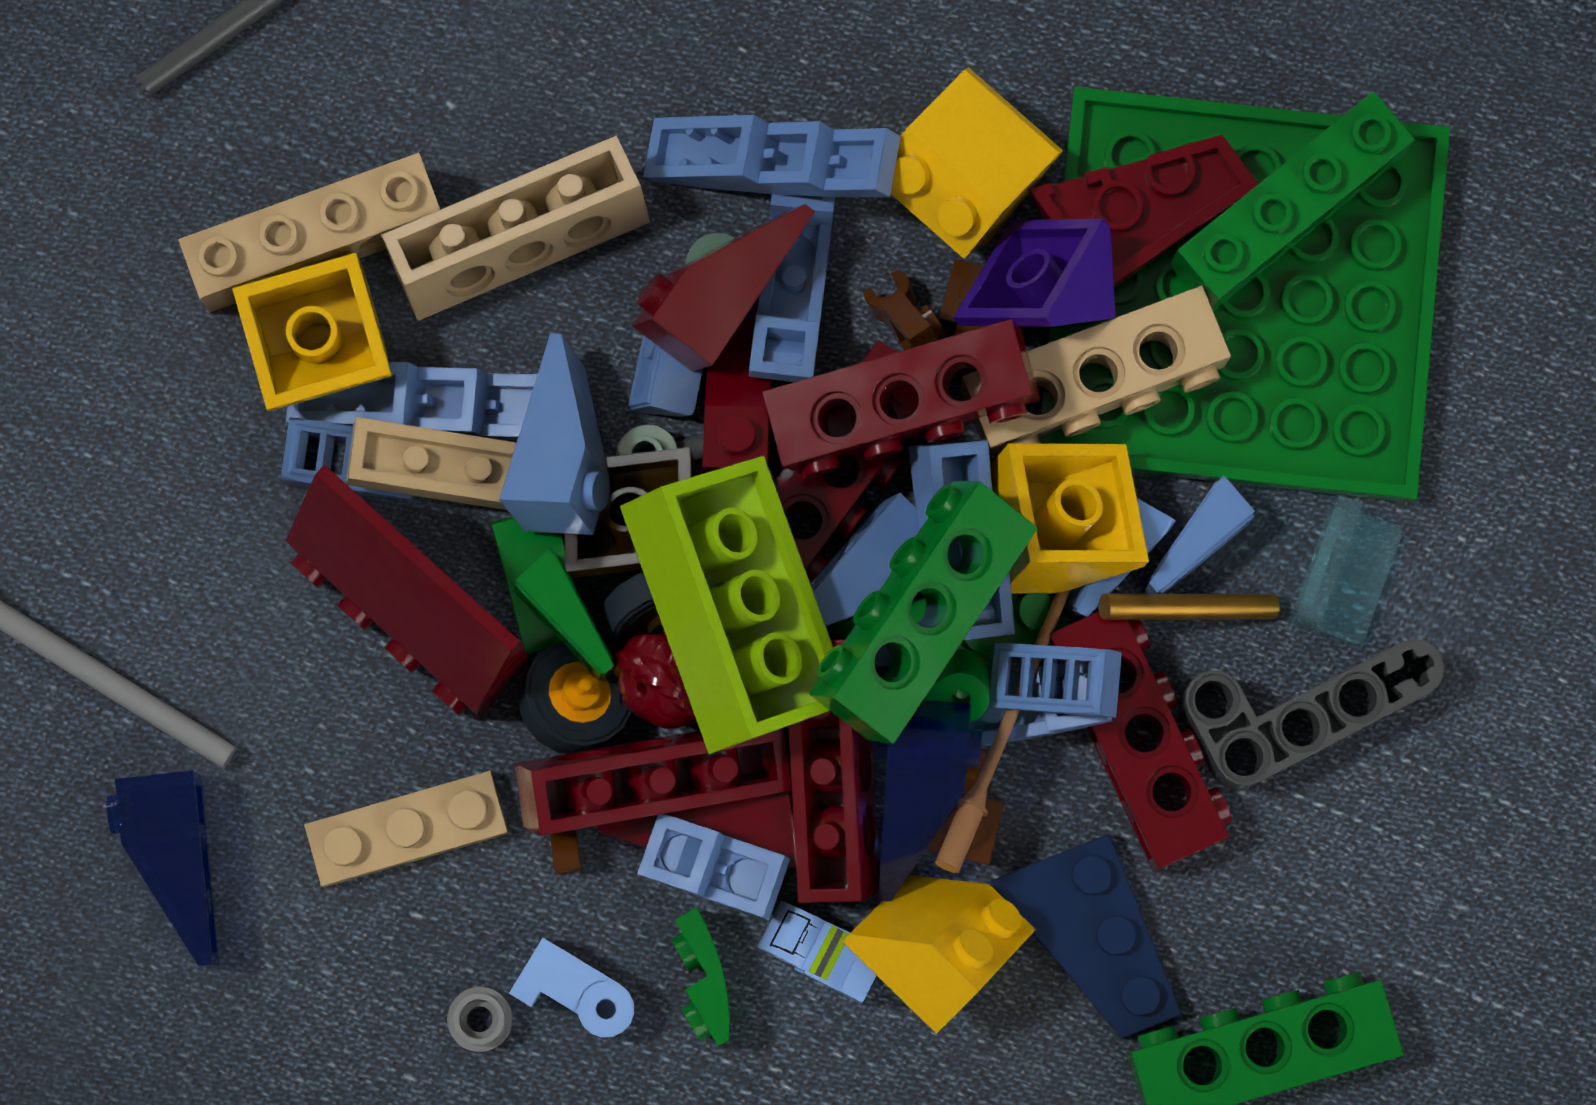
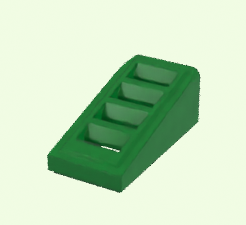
[515,548,614,682]

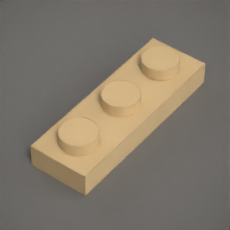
[345,417,516,510]
[304,771,509,887]

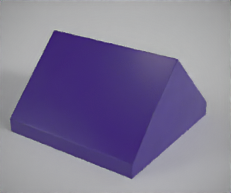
[953,218,1115,326]

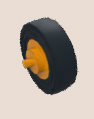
[518,642,632,754]

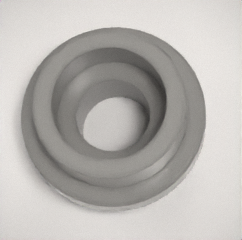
[447,987,513,1052]

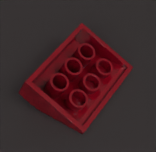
[285,464,531,718]

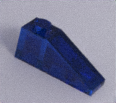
[878,700,982,901]
[107,770,220,968]

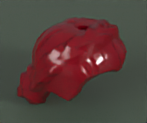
[613,634,700,730]

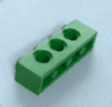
[1170,91,1415,311]
[809,481,1038,744]
[1126,972,1404,1105]

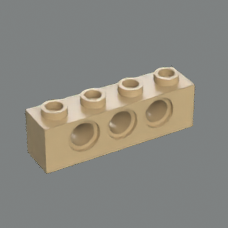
[381,135,650,321]
[178,153,440,313]
[960,285,1231,456]

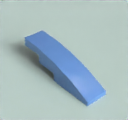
[643,115,901,197]
[286,362,537,441]

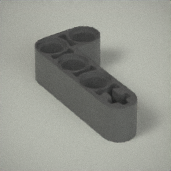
[1179,639,1444,790]

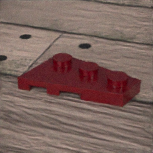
[1028,135,1258,288]

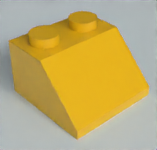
[891,67,1063,259]
[232,253,392,412]
[990,443,1149,593]
[842,875,1036,1034]

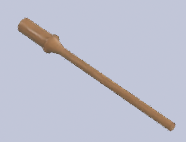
[935,590,1071,873]

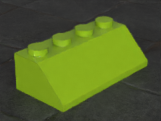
[620,456,833,754]

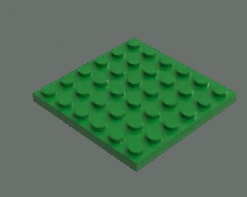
[1039,87,1450,503]

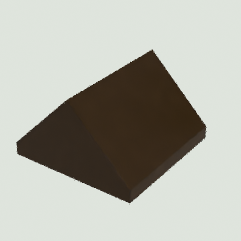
[565,447,696,578]

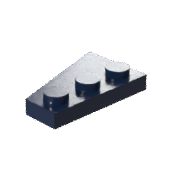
[989,834,1182,1038]

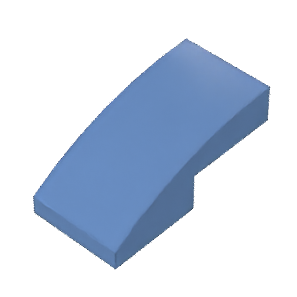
[637,814,790,921]

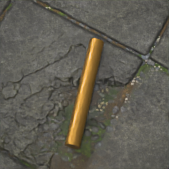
[1098,594,1280,620]

